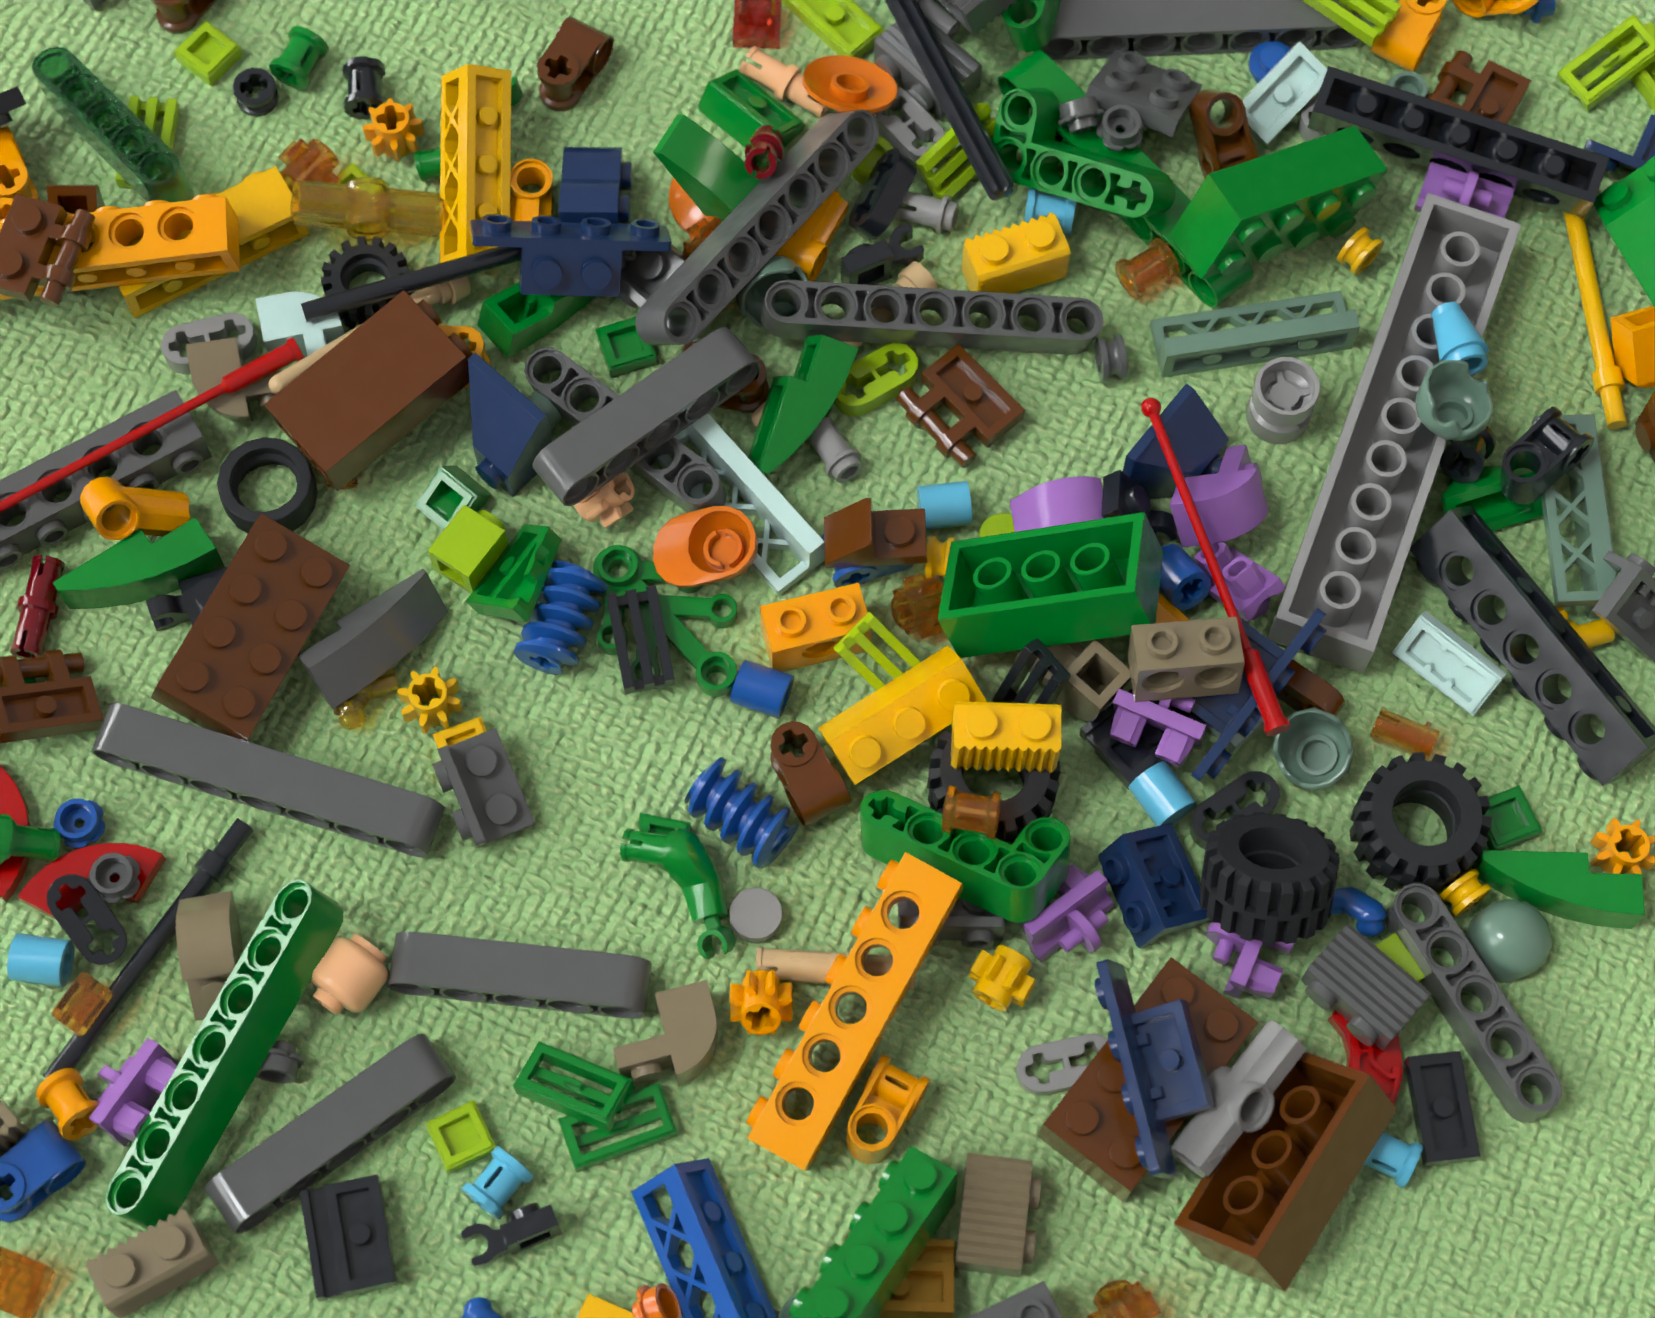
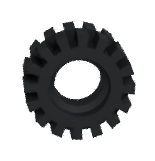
[321,236,414,329]

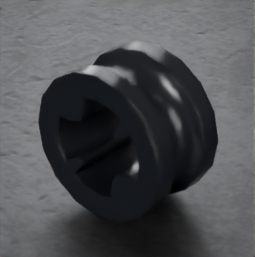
[232,67,279,117]

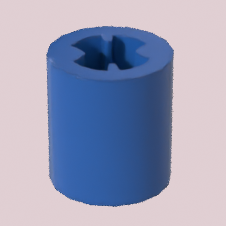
[1159,544,1211,610]
[730,659,794,719]

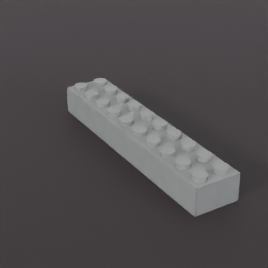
[1268,193,1521,674]

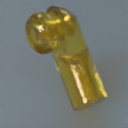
[333,668,400,730]

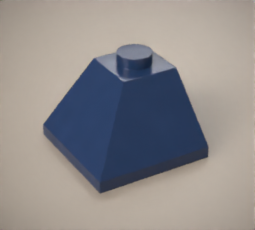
[468,353,552,497]
[1122,383,1229,500]

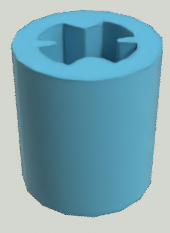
[917,481,972,530]
[1128,761,1197,826]
[7,933,74,988]

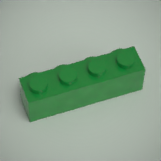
[789,1146,958,1318]

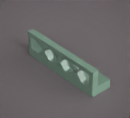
[1150,291,1360,378]
[1532,414,1616,619]

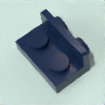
[1098,823,1210,948]

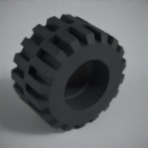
[927,730,1061,844]
[1349,752,1492,893]
[1199,812,1340,944]

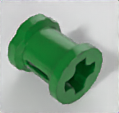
[269,26,329,90]

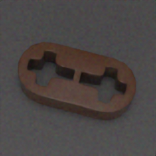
[1277,659,1345,716]

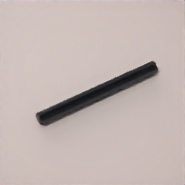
[885,0,1014,201]

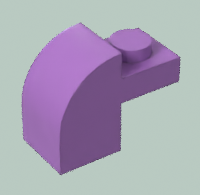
[1170,444,1269,547]
[1010,476,1103,532]

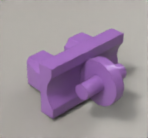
[1414,162,1515,218]
[1194,542,1286,622]
[1110,689,1206,767]
[1020,864,1114,962]
[1206,922,1294,999]
[89,1038,179,1147]

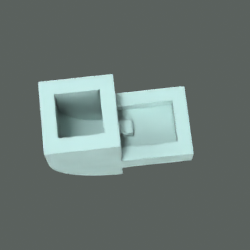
[256,291,345,357]

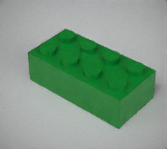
[1169,125,1388,280]
[938,512,1164,658]

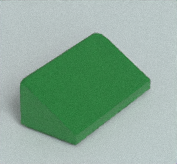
[698,69,806,149]

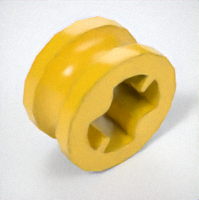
[1336,227,1384,276]
[925,536,957,581]
[1439,868,1492,918]

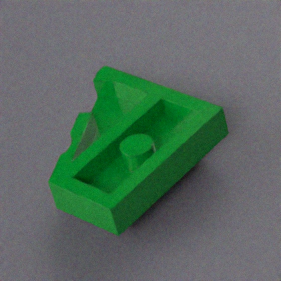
[466,524,562,622]

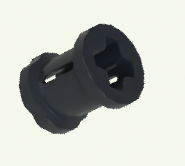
[342,56,387,120]
[1440,426,1496,483]

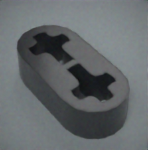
[849,148,917,240]
[1189,771,1280,849]
[47,874,127,965]

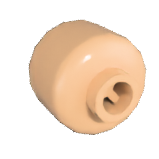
[311,933,389,1016]

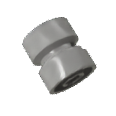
[1246,357,1320,444]

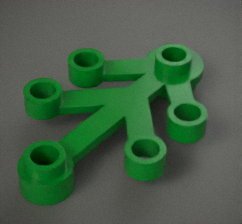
[593,545,738,697]

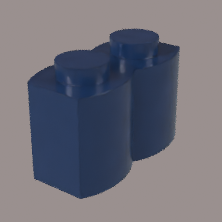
[559,147,633,224]

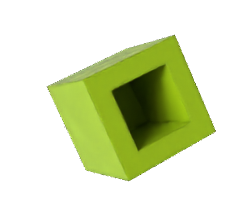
[428,504,508,594]

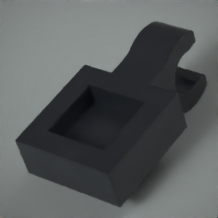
[841,225,924,285]
[1101,470,1178,540]
[146,567,228,631]
[461,1203,563,1269]

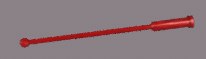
[0,337,304,513]
[1141,398,1291,736]

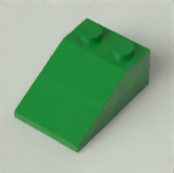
[1593,156,1655,308]

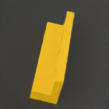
[440,64,511,263]

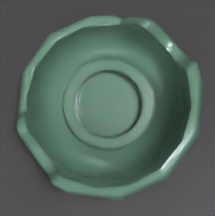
[736,255,808,327]
[1415,360,1494,442]
[1273,708,1354,790]
[1465,899,1553,983]

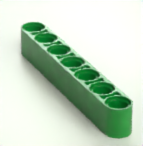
[997,50,1254,308]
[105,879,344,1229]

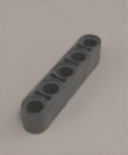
[532,327,761,506]
[524,347,727,513]
[1385,883,1562,1123]
[387,931,652,1019]
[205,1033,456,1235]

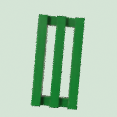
[513,1041,635,1132]
[558,1082,678,1173]

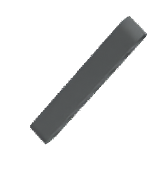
[1040,0,1362,60]
[635,110,879,346]
[760,280,1104,355]
[91,703,445,858]

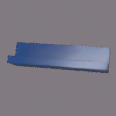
[631,1158,777,1318]

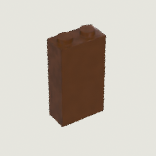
[264,290,473,492]

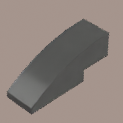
[298,569,448,709]

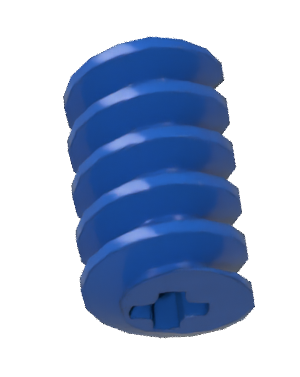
[513,561,608,675]
[684,757,799,869]

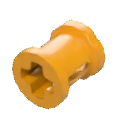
[35,1068,99,1141]

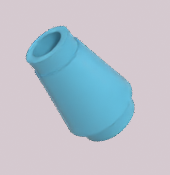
[1431,302,1489,377]

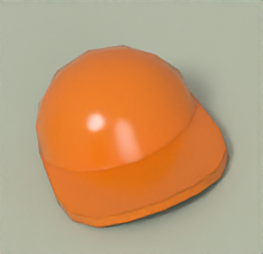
[653,506,759,587]

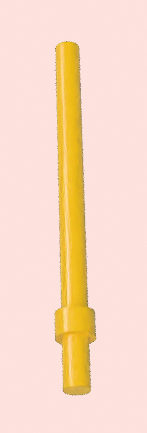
[1563,212,1627,430]

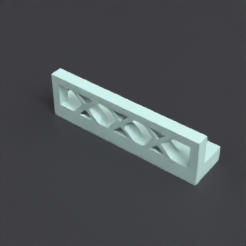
[656,414,825,596]

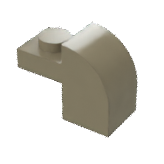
[186,337,281,421]
[1015,640,1131,721]
[176,891,242,1021]
[613,980,718,1087]

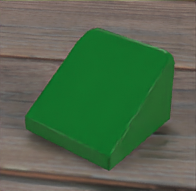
[415,466,492,530]

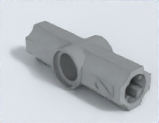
[1171,1020,1307,1179]

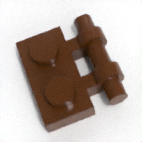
[1425,50,1531,124]
[0,194,95,307]
[896,343,1025,468]
[0,650,104,743]

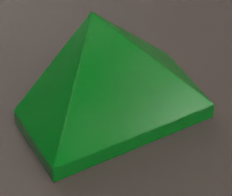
[1441,466,1543,531]

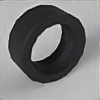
[217,437,318,533]

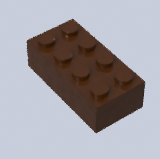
[151,513,350,741]
[1037,957,1258,1203]
[1174,1052,1397,1292]

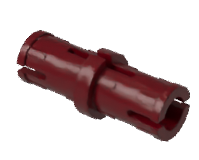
[745,125,784,179]
[10,555,65,659]

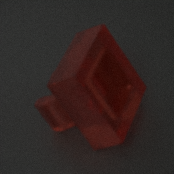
[732,0,782,49]

